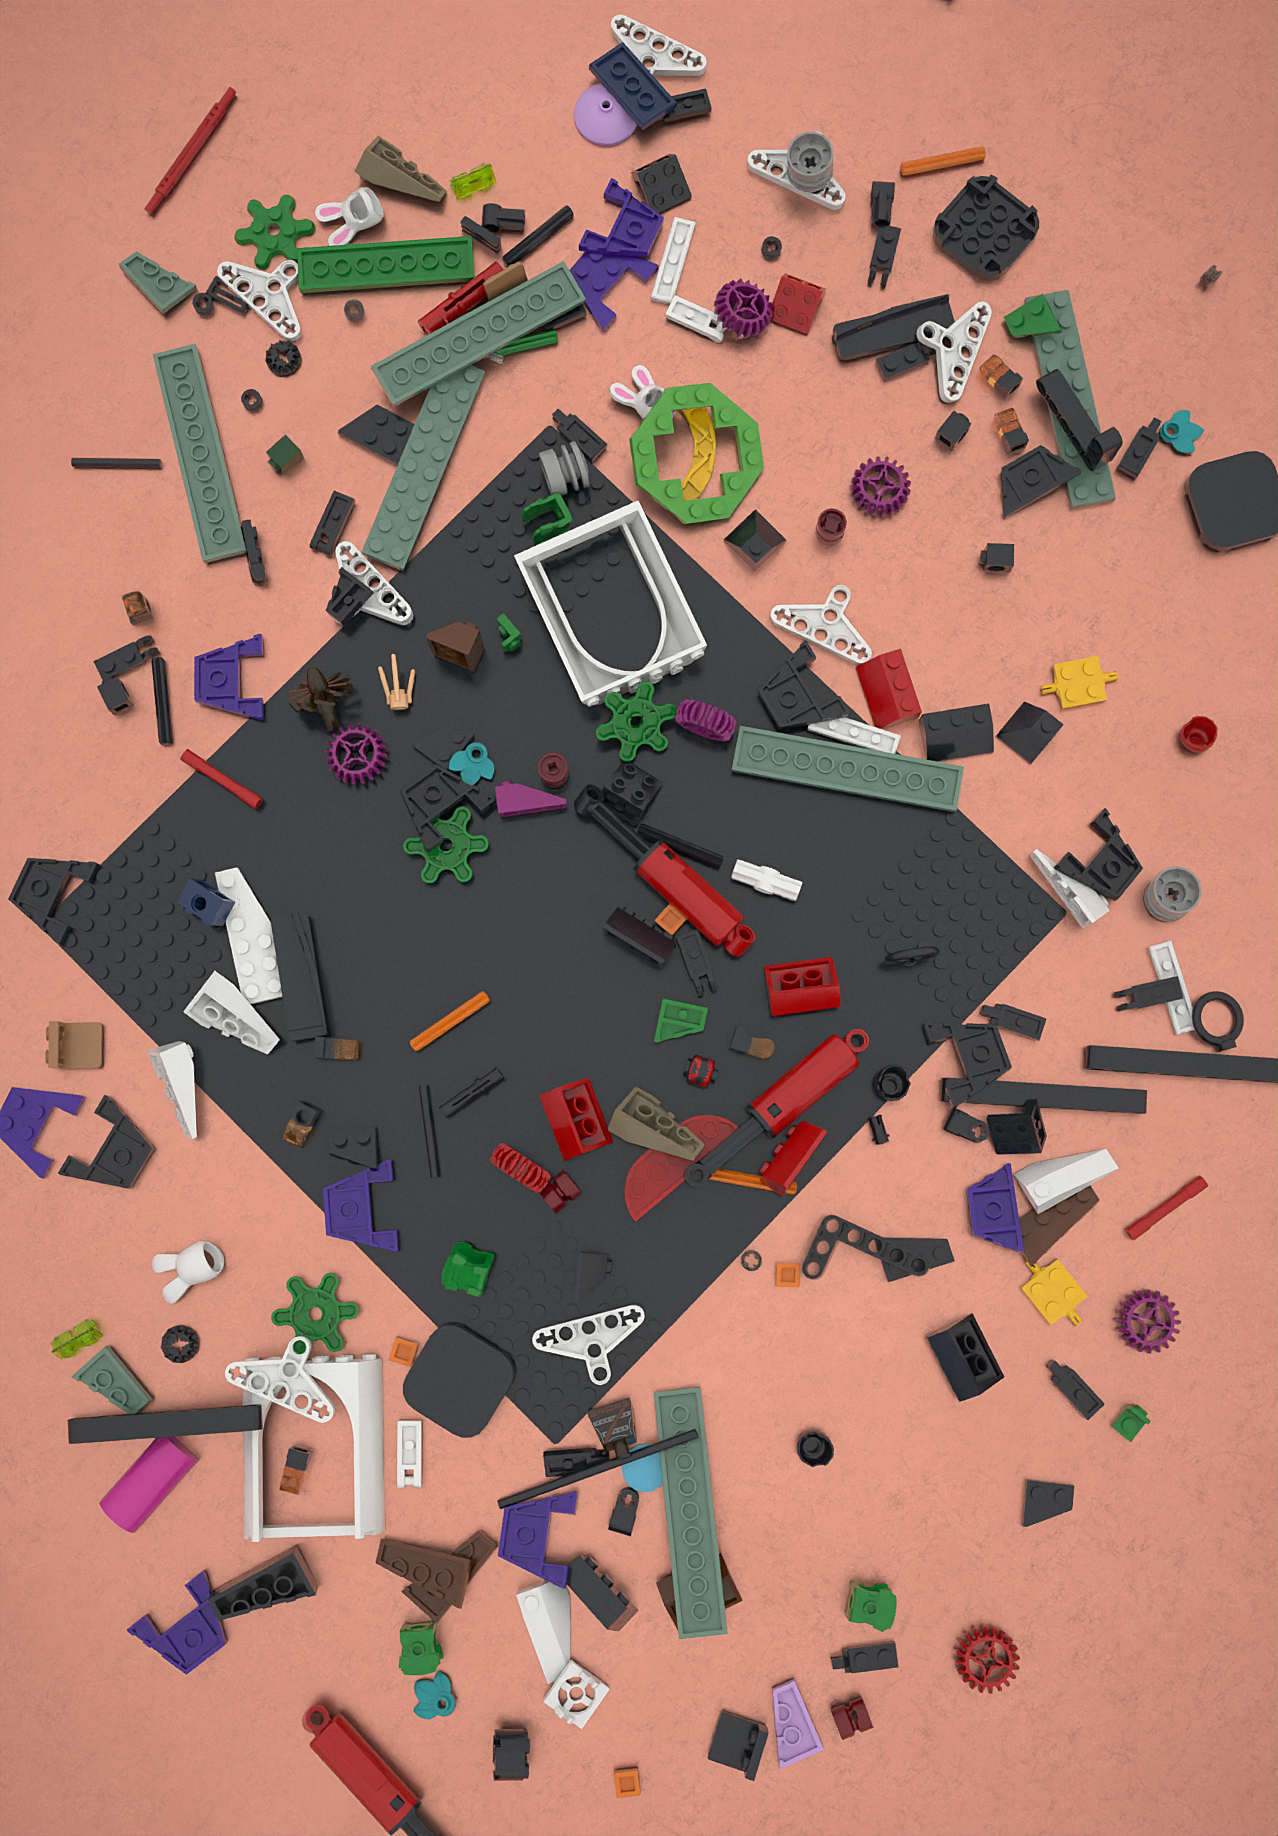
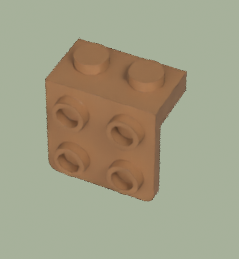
[483,262,528,301]
[45,1021,102,1069]

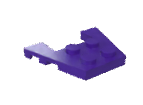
[578,178,664,257]
[569,252,659,332]
[194,634,264,720]
[0,1087,85,1179]
[323,1160,399,1251]
[498,1492,579,1589]
[127,1571,227,1675]

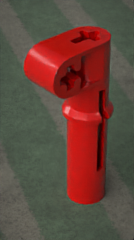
[417,262,504,336]

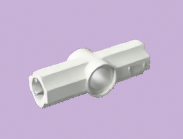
[731,860,802,901]

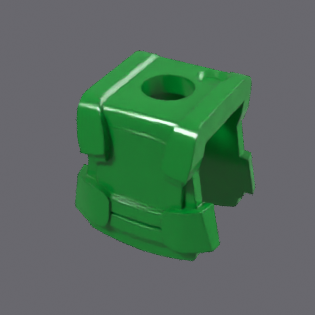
[521,493,572,544]
[442,1241,494,1297]
[845,1582,897,1632]
[398,1621,444,1676]

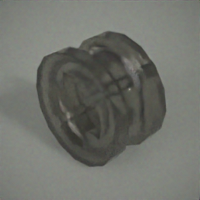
[1200,265,1222,287]
[344,299,365,322]
[741,1250,762,1271]

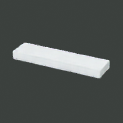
[651,217,695,305]
[807,717,901,754]
[1148,941,1195,1035]

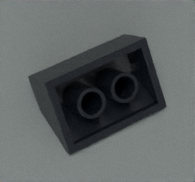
[919,703,994,762]
[603,907,676,969]
[927,1313,1004,1402]

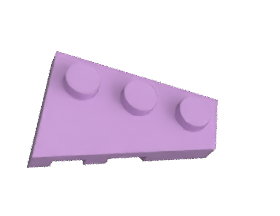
[772,1679,824,1769]

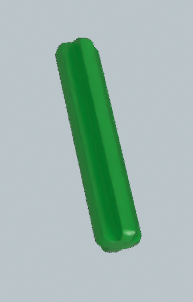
[495,330,558,356]

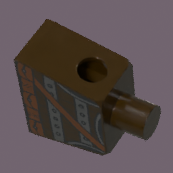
[587,1398,637,1460]

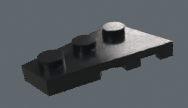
[874,1238,955,1282]

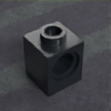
[935,411,972,451]
[980,543,1014,572]
[97,677,134,715]

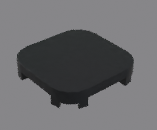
[933,174,1039,281]
[1184,451,1278,553]
[403,1323,516,1438]

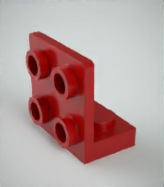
[770,273,826,334]

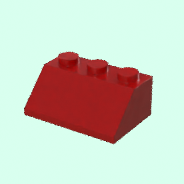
[855,649,922,729]
[764,957,841,1016]
[539,1077,613,1161]
[759,1121,827,1197]

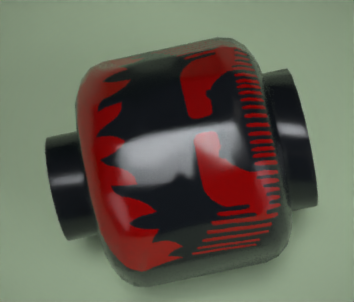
[683,1055,719,1088]

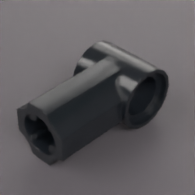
[871,181,895,227]
[481,203,525,233]

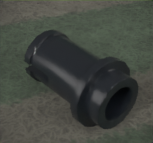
[867,1115,890,1145]

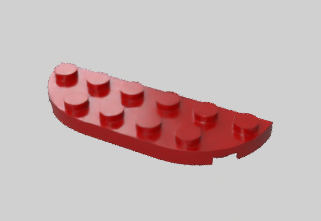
[625,1115,739,1222]

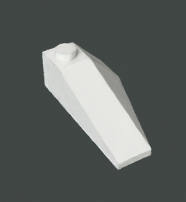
[1029,849,1110,929]
[183,971,280,1054]
[147,1041,197,1139]
[1013,1149,1119,1214]
[516,1580,570,1684]

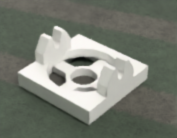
[543,1660,610,1729]

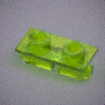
[449,163,496,199]
[51,1319,103,1360]

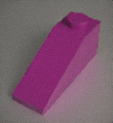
[495,781,567,817]

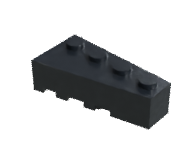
[208,1546,318,1621]

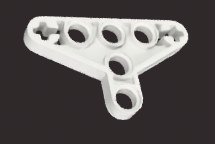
[611,14,707,76]
[747,131,846,210]
[217,260,302,342]
[916,301,992,403]
[333,541,414,625]
[770,585,872,665]
[532,1305,645,1385]
[225,1336,335,1423]

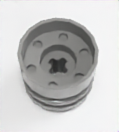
[787,132,833,192]
[538,441,589,496]
[1144,866,1202,922]

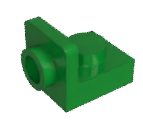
[497,613,522,652]
[1111,1404,1151,1442]

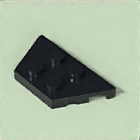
[338,405,415,466]
[1001,445,1081,518]

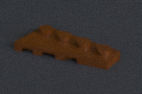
[1019,1186,1099,1267]
[401,1531,498,1623]
[375,1539,472,1609]

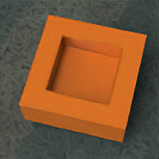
[654,903,687,936]
[776,1263,800,1287]
[389,1337,419,1367]
[614,1768,641,1798]

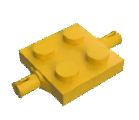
[1041,656,1118,709]
[1021,1259,1088,1326]

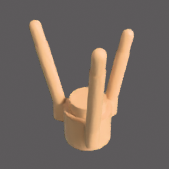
[378,654,415,710]

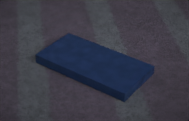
[589,42,677,130]

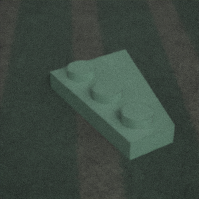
[119,252,197,314]
[72,1345,152,1414]

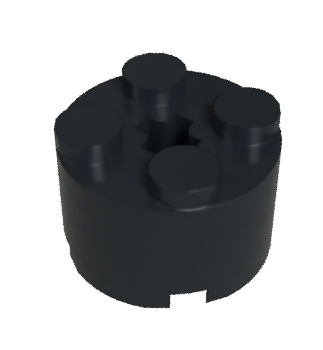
[493,1729,530,1781]

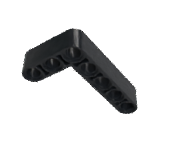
[1036,369,1123,472]
[802,1215,930,1280]

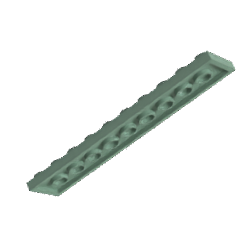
[371,261,586,407]
[1024,290,1116,509]
[153,344,247,563]
[361,365,485,571]
[732,726,964,812]
[654,1387,728,1639]

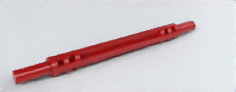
[144,87,236,214]

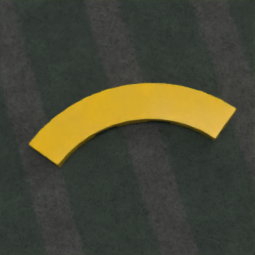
[680,407,716,501]

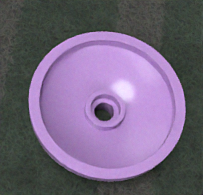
[574,83,637,146]

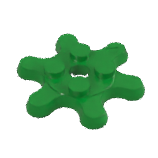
[234,195,315,270]
[596,681,677,761]
[403,807,489,883]
[271,1273,359,1354]

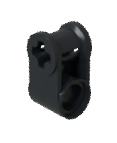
[942,1107,990,1143]
[608,1487,639,1536]

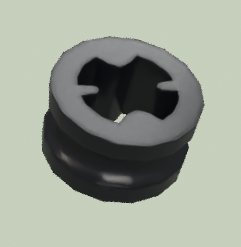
[761,236,782,259]
[192,293,214,316]
[241,389,263,412]

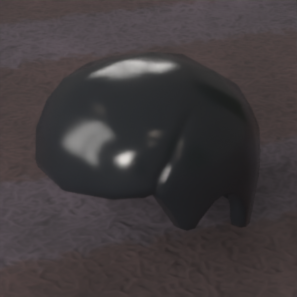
[875,1065,911,1101]
[797,1430,834,1467]

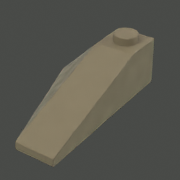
[354,136,447,202]
[608,1086,705,1161]

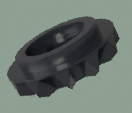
[265,340,301,375]
[160,1325,199,1363]

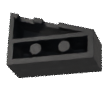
[567,1555,639,1632]

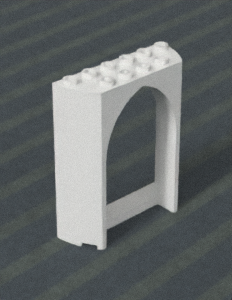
[514,501,707,707]
[242,1354,385,1542]

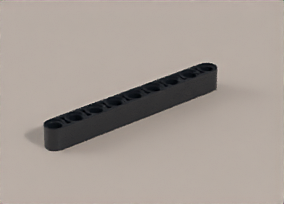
[1085,1045,1278,1083]
[940,1078,1147,1114]
[67,1404,263,1444]

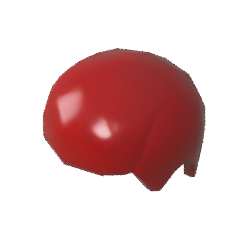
[1180,716,1218,752]

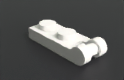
[665,295,728,343]
[397,1420,422,1488]

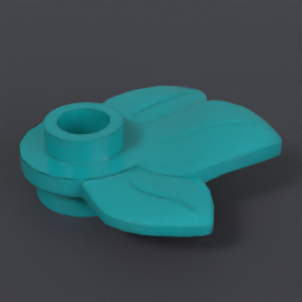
[1159,410,1204,453]
[449,742,494,785]
[414,1672,456,1720]

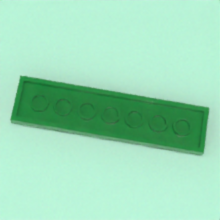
[297,236,475,293]

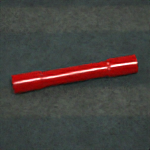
[180,749,263,809]
[1125,1175,1208,1241]

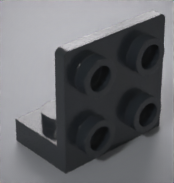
[631,154,692,213]
[602,761,662,826]
[986,1099,1047,1154]
[708,1711,769,1781]

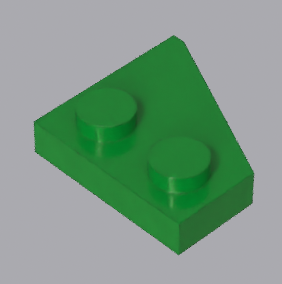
[1004,293,1062,338]
[654,998,708,1043]

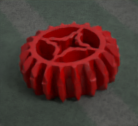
[490,1143,551,1193]
[955,1625,1020,1694]

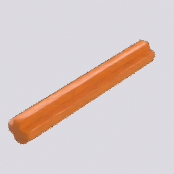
[900,146,986,176]
[409,991,490,1051]
[709,1168,797,1194]

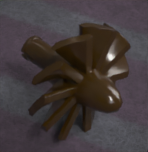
[288,667,354,731]

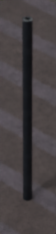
[497,1429,699,1509]

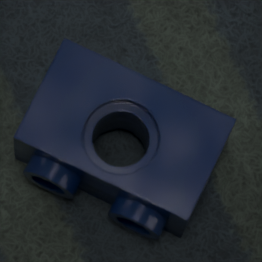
[177,878,235,927]

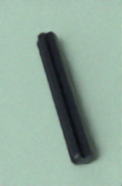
[502,205,574,267]
[151,657,172,745]
[637,824,723,868]

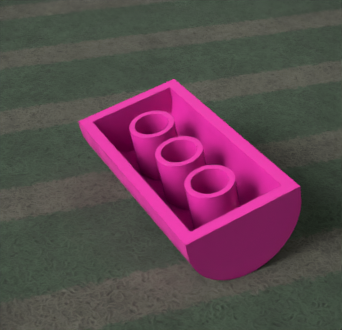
[99,1437,200,1533]

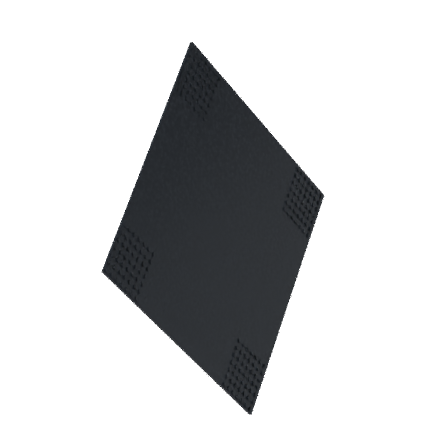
[50,426,1066,1444]

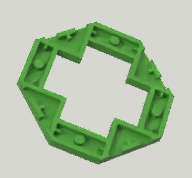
[629,383,764,524]

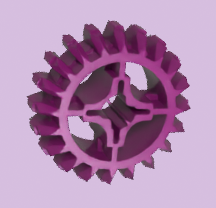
[714,278,773,338]
[850,456,911,517]
[675,699,736,741]
[325,723,387,785]
[1116,1289,1181,1354]

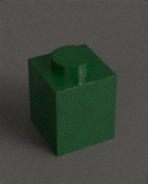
[266,434,304,475]

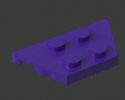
[967,1163,1024,1253]

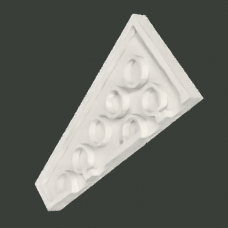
[215,868,282,1005]

